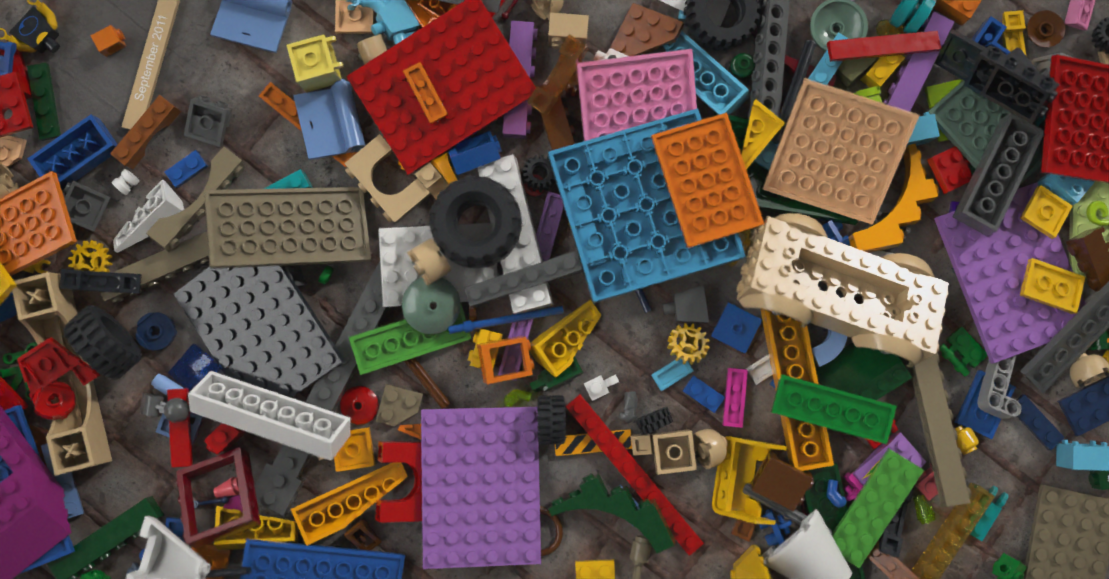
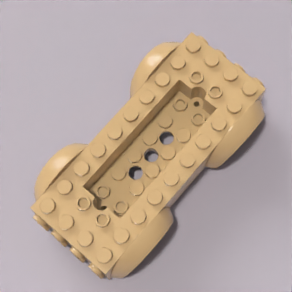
[736,213,948,367]

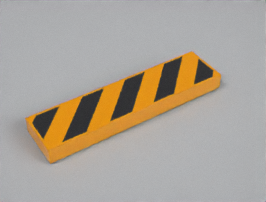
[555,429,632,456]

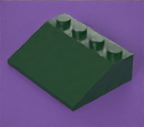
[815,342,912,400]

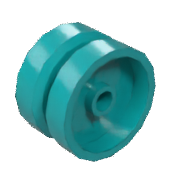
[889,0,936,33]

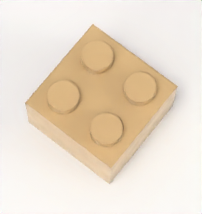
[548,12,589,51]
[651,429,697,475]

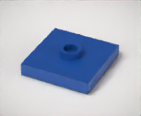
[710,302,762,354]

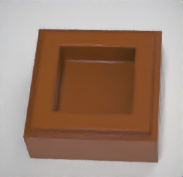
[731,519,757,542]

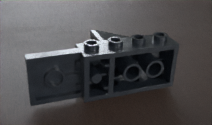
[934,30,1060,124]

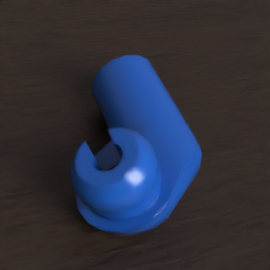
[826,479,847,508]

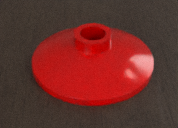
[340,386,379,425]

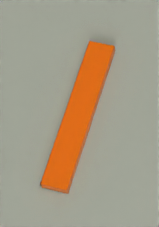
[259,82,357,168]

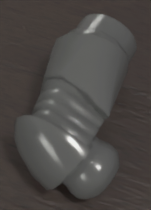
[619,391,638,423]

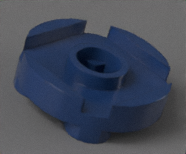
[136,312,177,351]

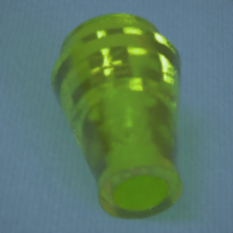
[913,494,936,525]

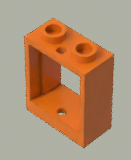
[477,336,534,384]

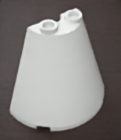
[761,509,852,579]
[126,516,211,579]

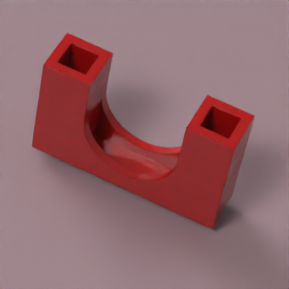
[375,441,422,522]

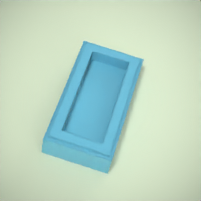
[651,359,694,391]

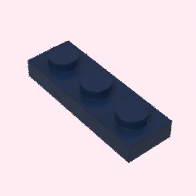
[1016,394,1065,451]

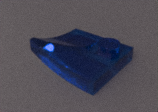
[168,343,221,391]

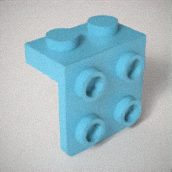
[1037,174,1095,205]

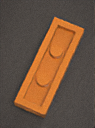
[403,62,448,124]

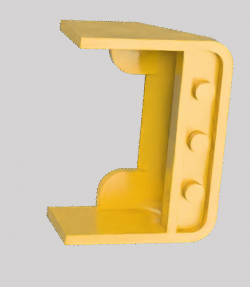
[712,436,787,525]

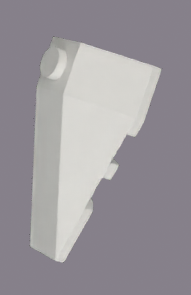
[113,179,184,253]

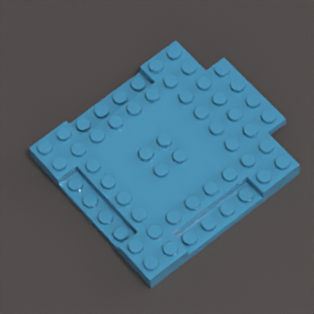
[548,108,746,304]

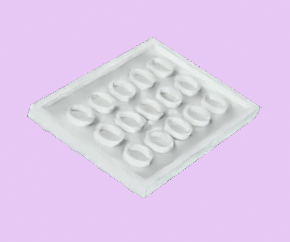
[378,223,498,307]

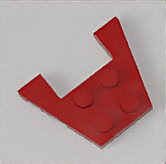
[17,337,100,416]

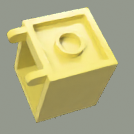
[287,34,344,93]

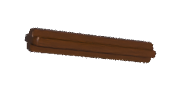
[404,357,450,409]

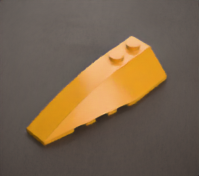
[291,462,408,546]

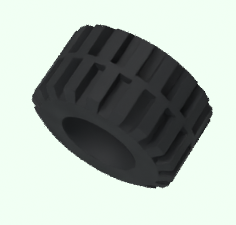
[537,395,566,445]

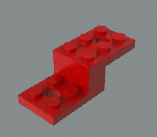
[0,49,34,138]

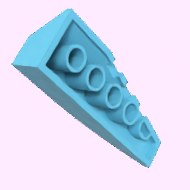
[662,31,749,115]

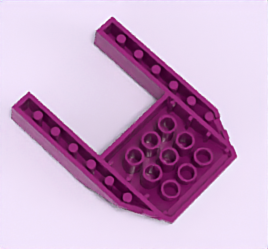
[0,406,71,579]

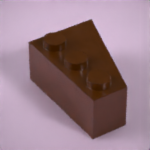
[1066,226,1109,292]

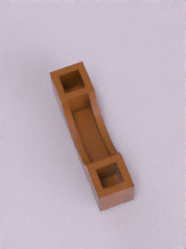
[110,95,182,169]

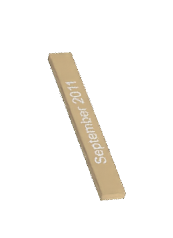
[122,0,180,130]

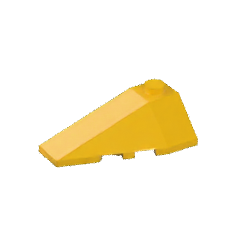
[530,300,601,377]
[730,544,771,579]

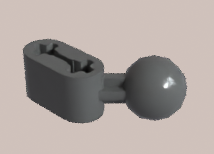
[140,393,190,423]

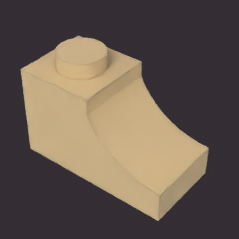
[415,162,449,199]

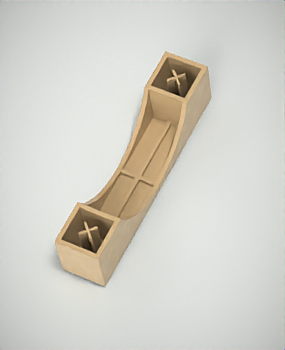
[12,272,112,475]

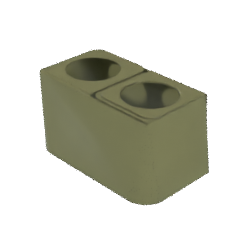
[835,57,878,87]

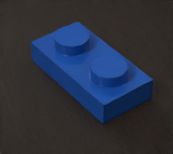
[165,150,208,188]
[682,375,725,413]

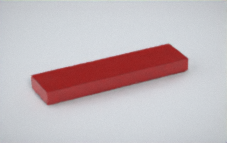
[167,388,193,467]

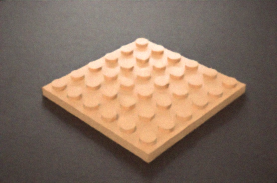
[762,78,919,225]

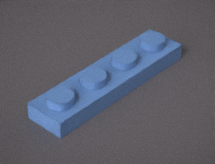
[41,443,84,519]

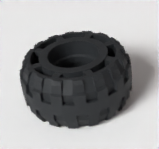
[429,176,522,269]

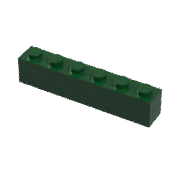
[47,496,164,579]

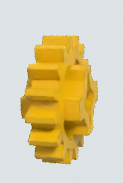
[68,240,113,272]
[667,323,710,365]

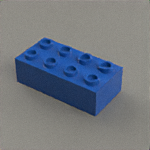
[27,114,118,191]

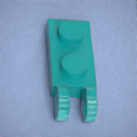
[963,486,1009,541]

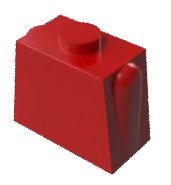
[204,423,247,455]

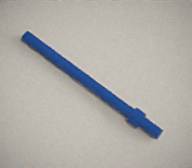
[448,306,564,334]

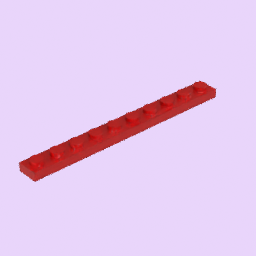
[565,394,704,556]

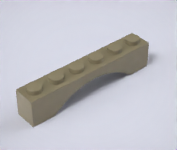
[146,147,244,252]

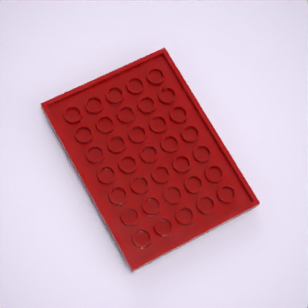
[346,0,539,175]

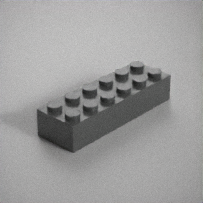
[953,113,1045,236]

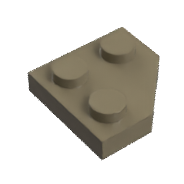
[376,384,424,426]

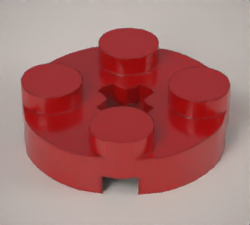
[33,382,76,420]

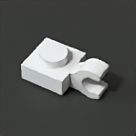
[584,374,619,401]

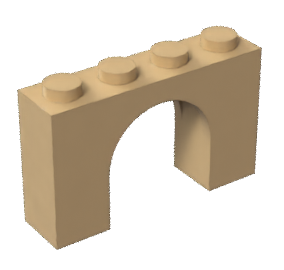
[344,134,430,224]

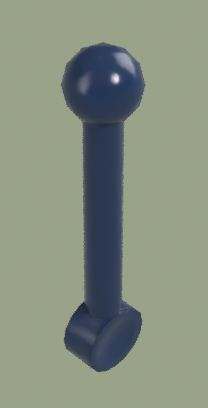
[193,496,229,508]

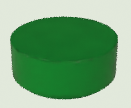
[318,265,334,285]

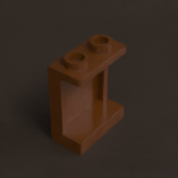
[751,451,814,511]

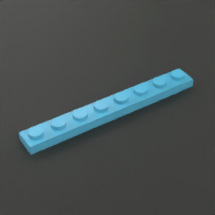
[754,32,848,171]

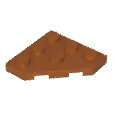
[610,3,684,56]

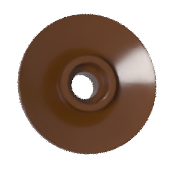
[1027,10,1065,48]

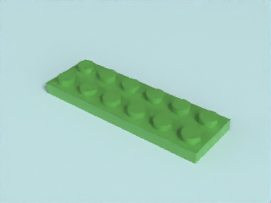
[348,302,472,375]
[832,448,924,568]

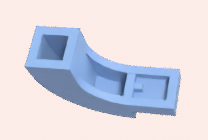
[812,329,847,368]

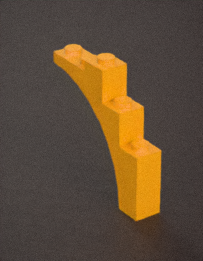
[848,144,939,253]

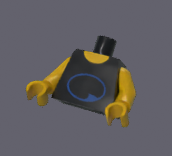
[0,0,60,53]

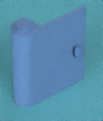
[210,0,292,53]
[293,79,366,160]

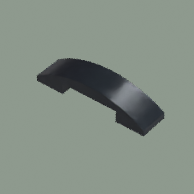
[60,269,142,294]
[879,486,914,558]

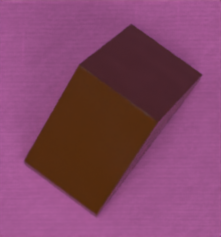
[344,518,381,551]

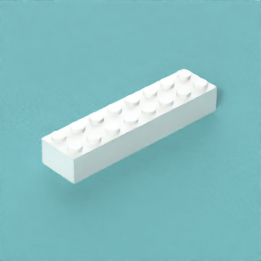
[477,154,554,314]
[188,371,350,460]

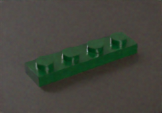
[27,62,61,141]

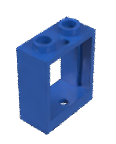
[448,131,502,175]

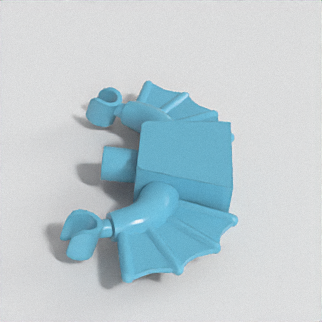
[346,0,420,45]

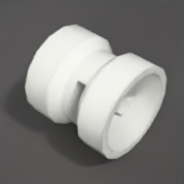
[111,168,140,195]

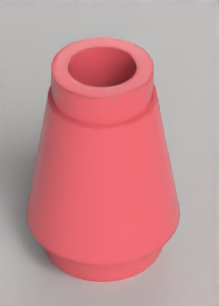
[213,477,240,499]

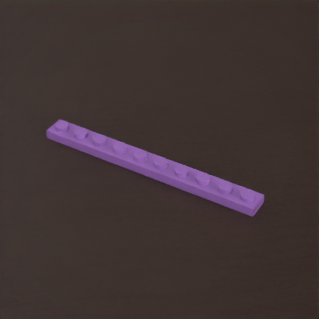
[498,192,564,381]

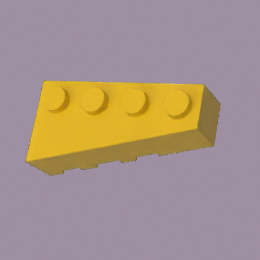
[214,506,298,550]

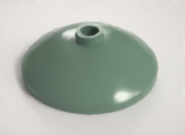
[810,0,868,52]
[402,277,461,334]

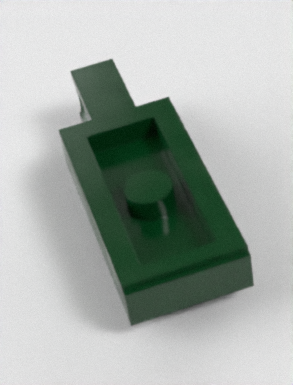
[530,356,584,393]

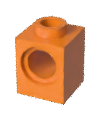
[90,25,126,57]

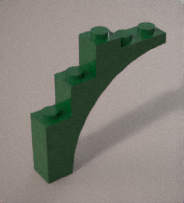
[548,473,676,554]

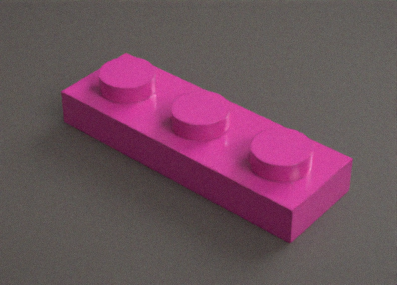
[722,368,748,428]

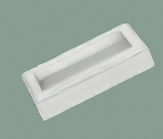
[746,354,773,385]

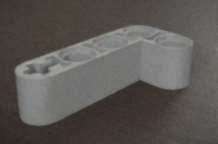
[977,355,1021,419]

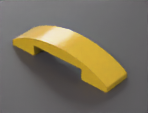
[1002,10,1026,55]

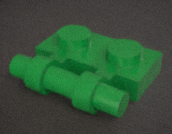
[939,326,987,377]

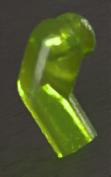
[504,389,532,407]

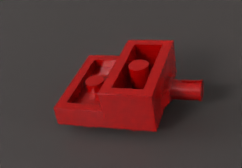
[927,146,973,194]

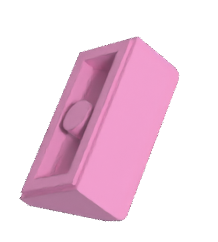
[1064,0,1095,31]

